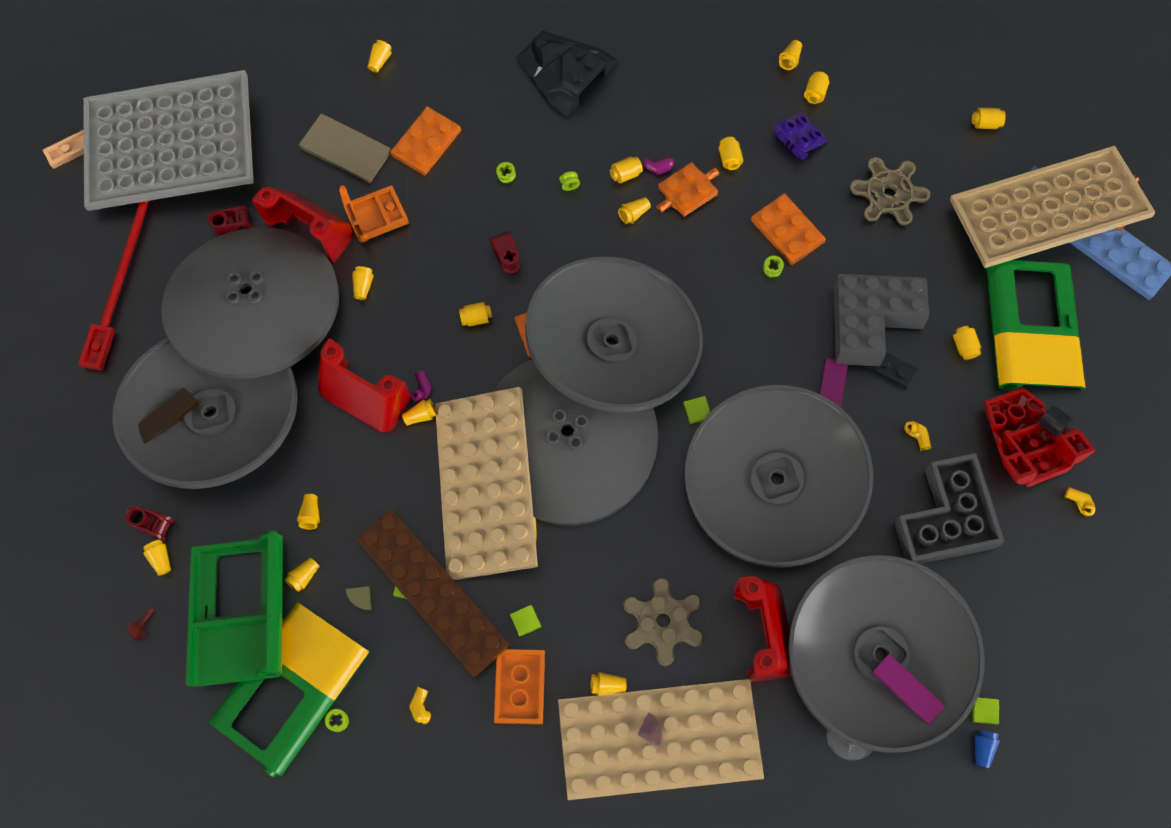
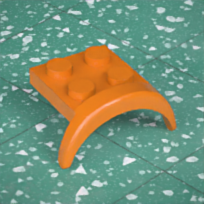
[339,185,409,242]

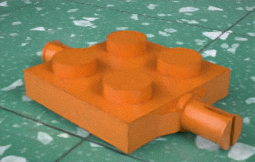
[657,162,719,217]

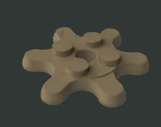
[850,157,930,226]
[623,577,704,666]

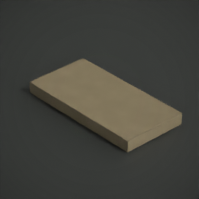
[299,113,391,184]

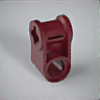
[208,206,252,236]
[489,231,521,275]
[125,506,175,541]

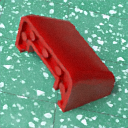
[252,187,354,264]
[318,338,413,433]
[733,576,791,683]

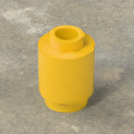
[804,71,829,104]
[972,107,1006,129]
[719,137,744,170]
[610,156,643,184]
[459,301,492,327]
[953,326,982,360]

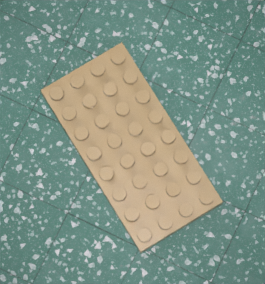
[950,146,1155,268]
[435,387,538,580]
[558,679,764,800]

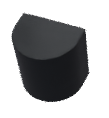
[1038,405,1073,438]

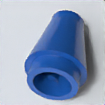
[975,729,1000,768]

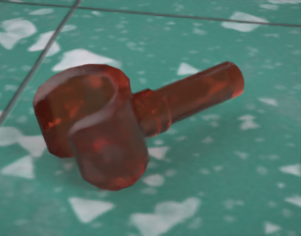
[128,607,154,641]

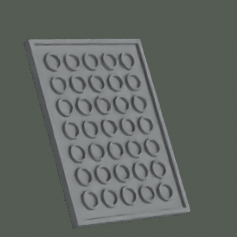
[83,70,254,211]

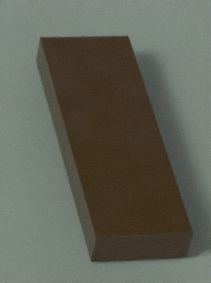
[138,388,199,444]

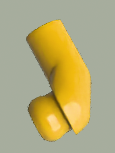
[904,421,932,451]

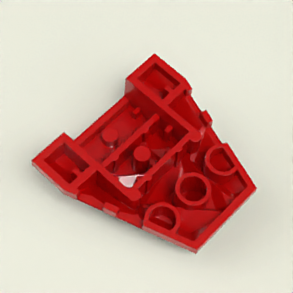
[984,387,1096,487]

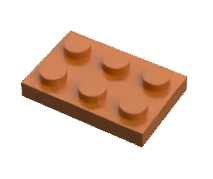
[390,107,461,176]
[751,193,826,266]
[494,649,545,725]

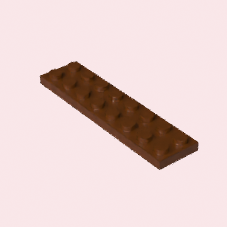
[355,509,510,678]

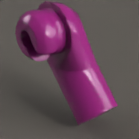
[642,157,674,175]
[411,371,432,403]

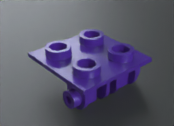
[774,113,828,160]

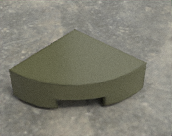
[346,586,372,611]

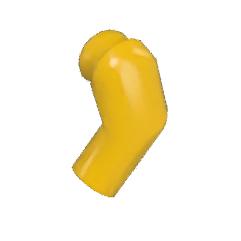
[1064,487,1096,516]
[410,687,431,724]

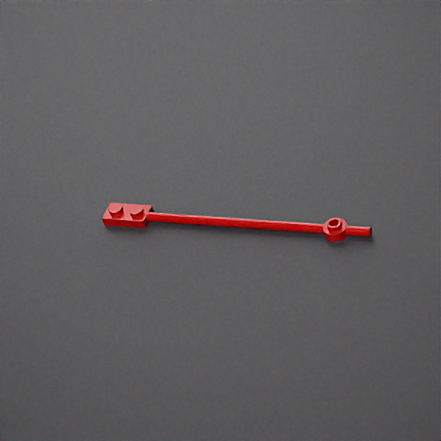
[78,201,149,371]

